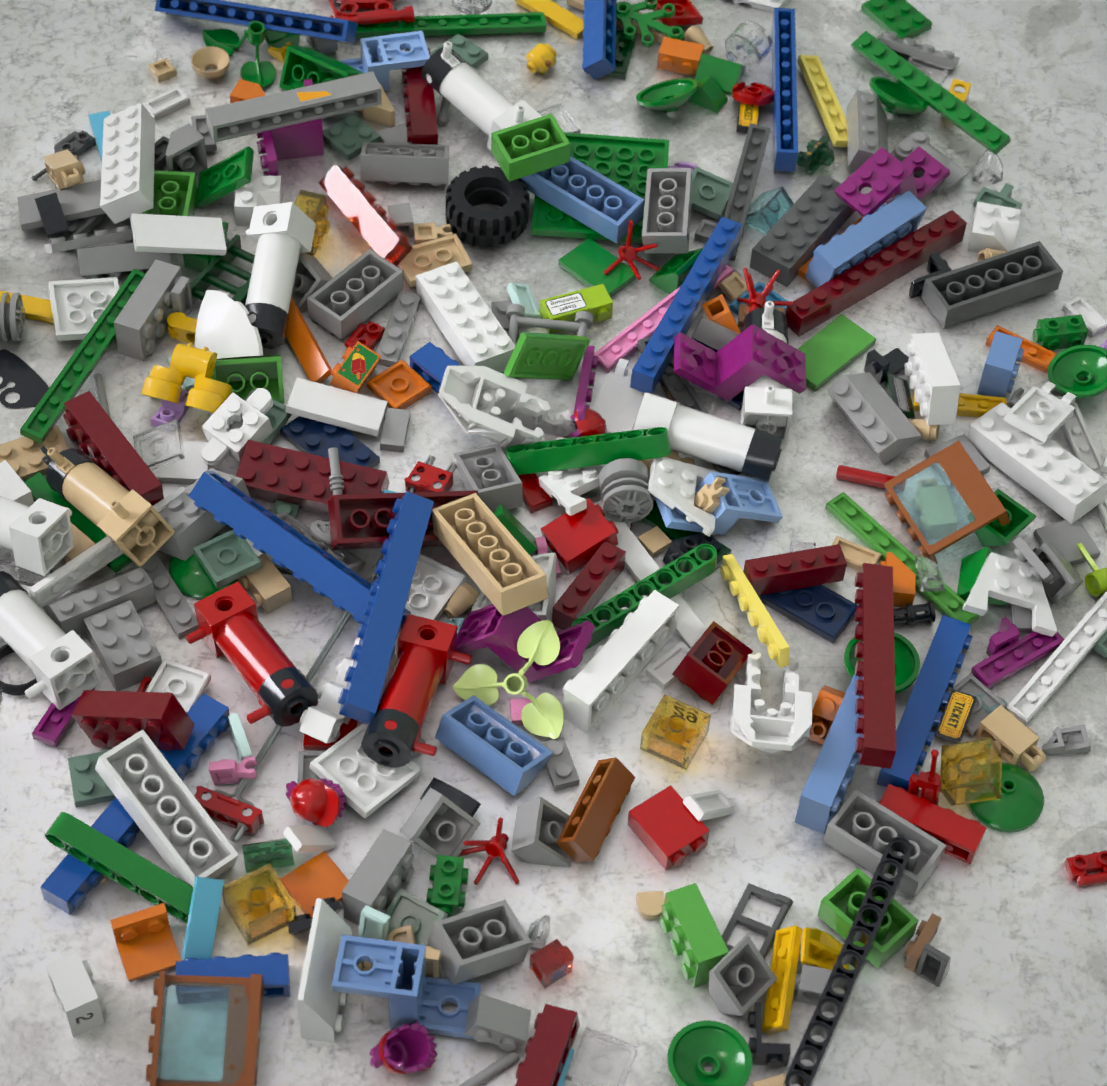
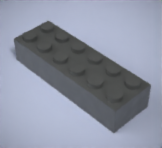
[750,174,855,287]
[921,241,1063,328]

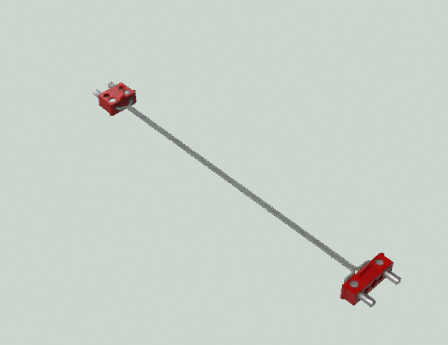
[194,455,457,843]

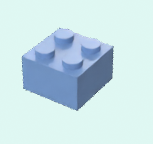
[977,331,1024,398]

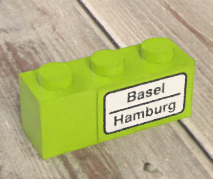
[539,284,613,334]

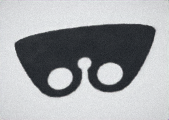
[0,349,49,408]

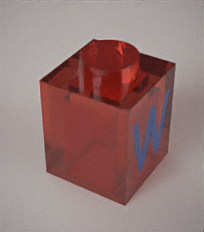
[529,939,574,988]

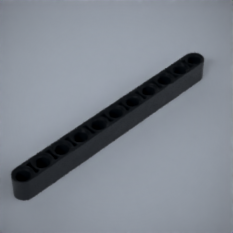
[784,836,912,1086]

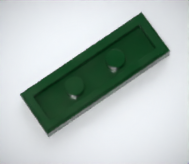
[605,30,637,80]

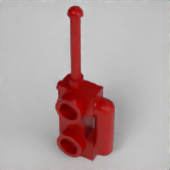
[345,321,385,351]
[908,750,942,805]
[1064,850,1107,886]

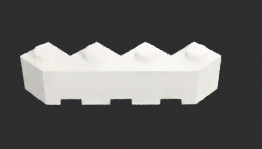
[299,638,396,743]

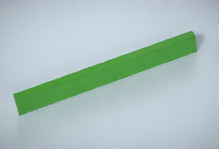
[825,492,980,625]

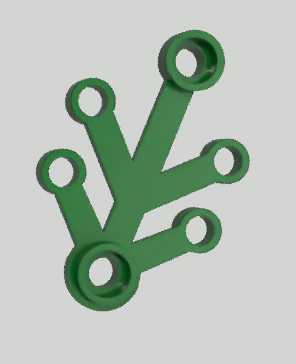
[616,0,685,47]

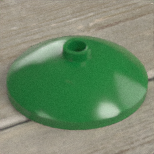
[869,77,928,115]
[636,78,699,113]
[1048,345,1107,398]
[169,538,239,600]
[844,632,920,693]
[965,762,1044,832]
[667,1021,752,1086]

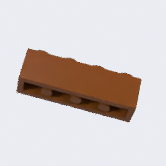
[556,757,635,863]

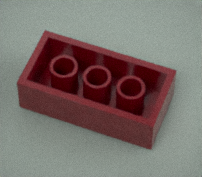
[72,690,195,751]

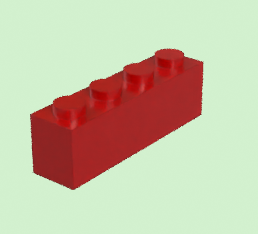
[879,784,987,865]

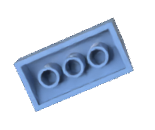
[435,695,553,796]

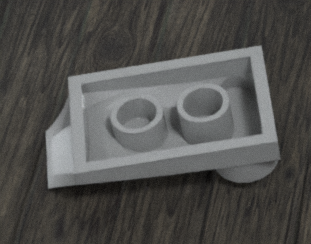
[890,132,969,195]

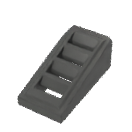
[915,943,951,987]

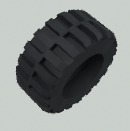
[445,166,530,248]

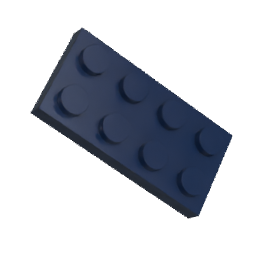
[280,416,380,468]

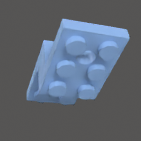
[340,31,430,90]
[654,471,783,536]

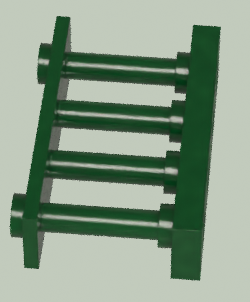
[190,234,255,306]

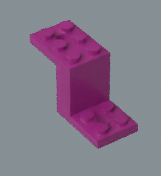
[256,79,324,176]
[834,146,950,217]
[674,324,806,402]
[456,604,595,683]

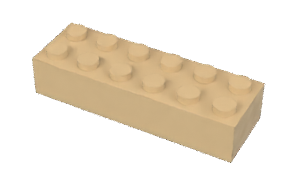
[431,493,548,616]

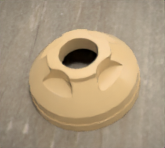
[191,46,230,79]

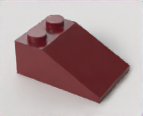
[672,621,753,705]

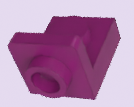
[986,617,1020,657]

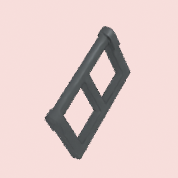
[722,883,793,959]

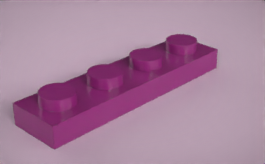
[573,345,598,427]
[971,631,1065,689]

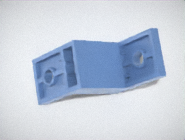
[332,935,481,1039]

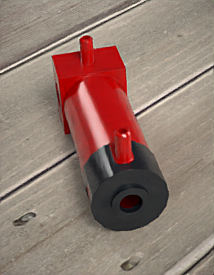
[186,582,318,727]
[361,614,472,768]

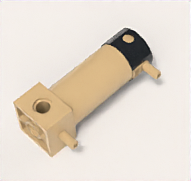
[46,447,175,568]

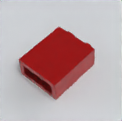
[540,499,619,574]
[627,785,710,870]

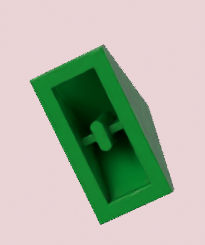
[688,75,728,114]

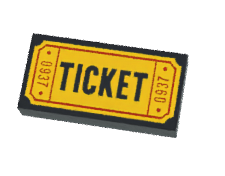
[736,102,760,133]
[936,689,977,744]

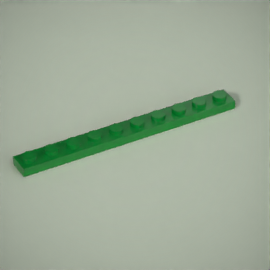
[355,12,546,38]
[851,31,1011,155]
[20,269,146,444]

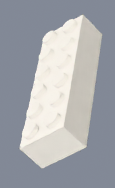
[100,103,155,224]
[416,261,515,373]
[967,402,1107,524]
[562,590,679,733]
[95,730,239,887]

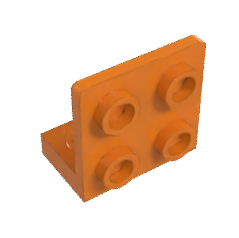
[110,903,181,982]

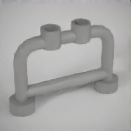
[506,304,593,346]

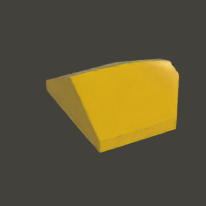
[800,927,849,970]

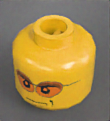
[526,43,557,75]

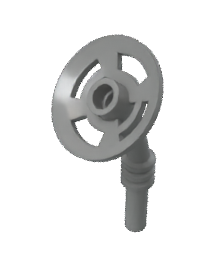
[310,448,345,544]

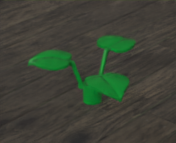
[203,21,300,88]

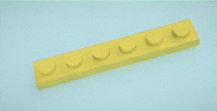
[797,55,848,147]
[720,554,789,668]

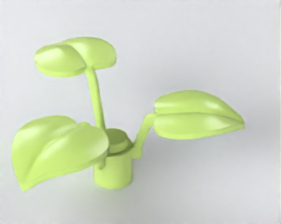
[453,620,564,739]

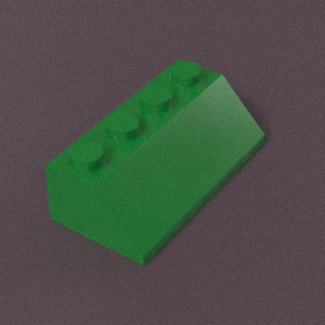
[279,46,364,91]

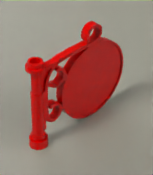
[329,0,415,26]

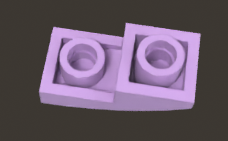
[151,389,189,433]

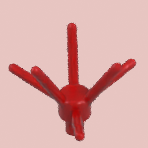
[603,220,660,280]
[737,267,793,312]
[458,817,519,885]

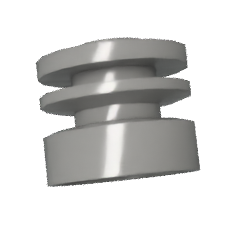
[0,293,25,341]
[599,458,653,523]

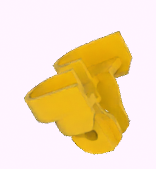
[141,343,232,413]

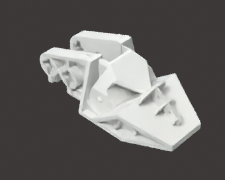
[438,366,575,455]
[731,653,812,753]

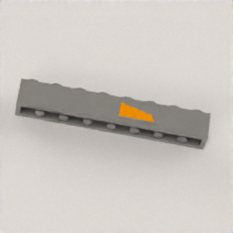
[205,72,382,143]

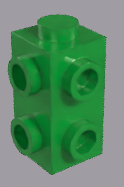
[1033,314,1088,351]
[426,855,469,918]

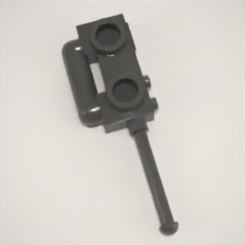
[32,130,96,181]

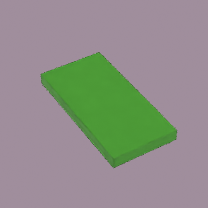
[797,314,876,391]
[504,332,590,381]

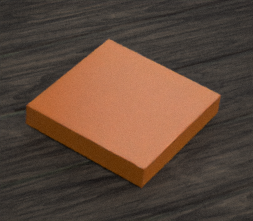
[366,359,432,409]
[280,851,349,918]

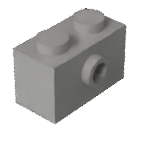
[464,994,531,1051]

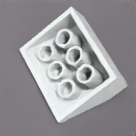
[297,898,352,1042]

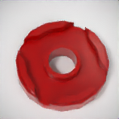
[732,82,774,106]

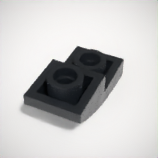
[35,192,69,238]
[420,777,481,817]
[287,897,343,935]

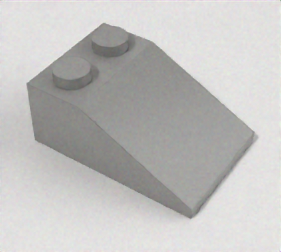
[453,443,523,513]

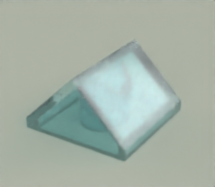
[745,187,794,234]

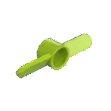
[1076,542,1107,597]

